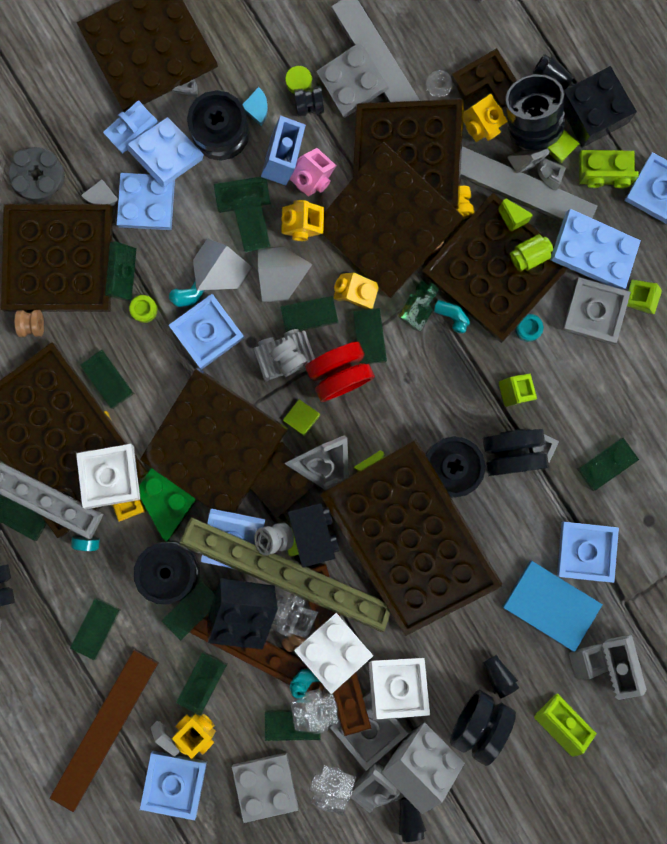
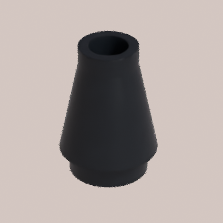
[533,54,574,90]
[483,655,519,699]
[399,798,426,842]

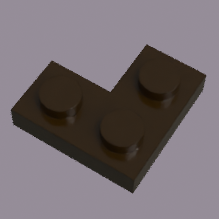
[450,48,517,108]

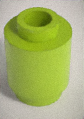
[510,234,553,272]

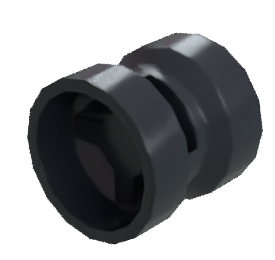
[294,86,324,117]

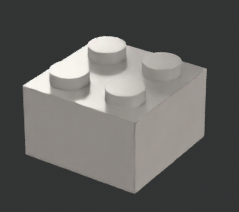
[381,722,465,814]

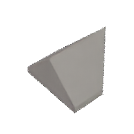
[193,238,252,291]
[258,247,312,302]
[284,436,349,490]
[348,762,406,813]

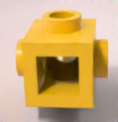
[463,94,508,142]
[281,200,324,241]
[172,712,216,759]

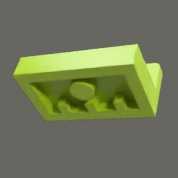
[579,150,639,188]

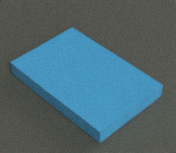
[502,560,603,652]

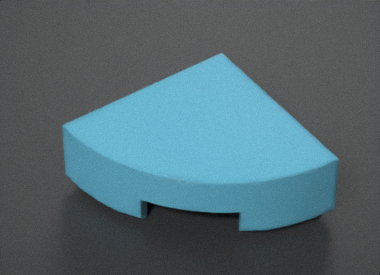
[242,87,268,126]

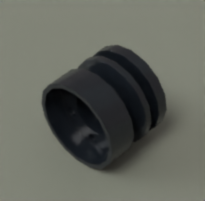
[506,74,565,150]

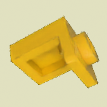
[333,272,379,309]

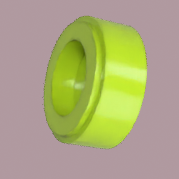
[286,66,312,94]
[129,295,158,323]

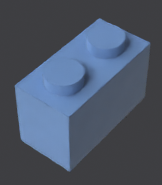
[261,115,306,186]

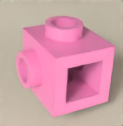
[290,148,337,197]

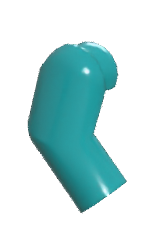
[169,281,205,307]
[290,668,320,699]

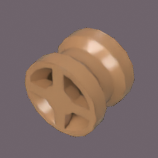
[15,310,44,337]

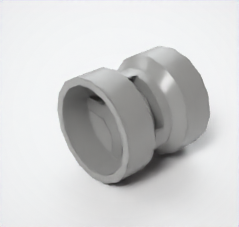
[270,338,308,377]
[254,523,294,556]

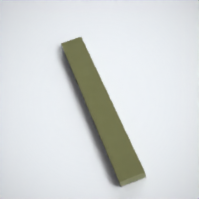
[179,517,391,632]

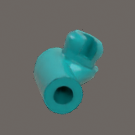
[434,300,470,334]

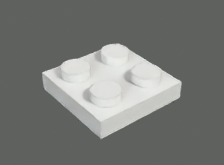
[76,444,140,509]
[294,613,373,694]
[368,658,430,720]

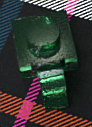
[398,281,438,332]

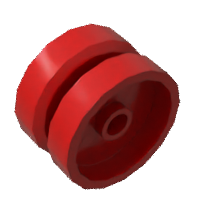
[305,342,375,402]

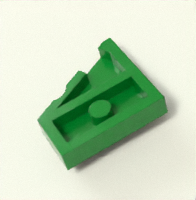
[139,468,197,542]

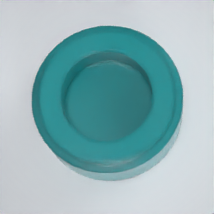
[515,314,544,342]
[71,536,100,551]

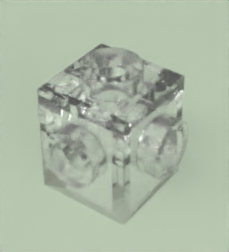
[273,594,318,638]
[290,690,338,734]
[309,765,356,815]

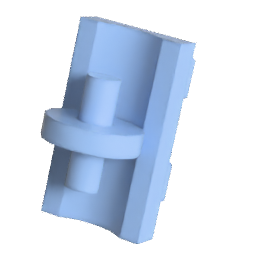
[103,100,158,154]

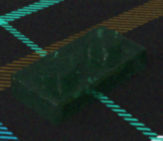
[214,176,271,213]
[577,437,639,491]
[176,651,228,716]

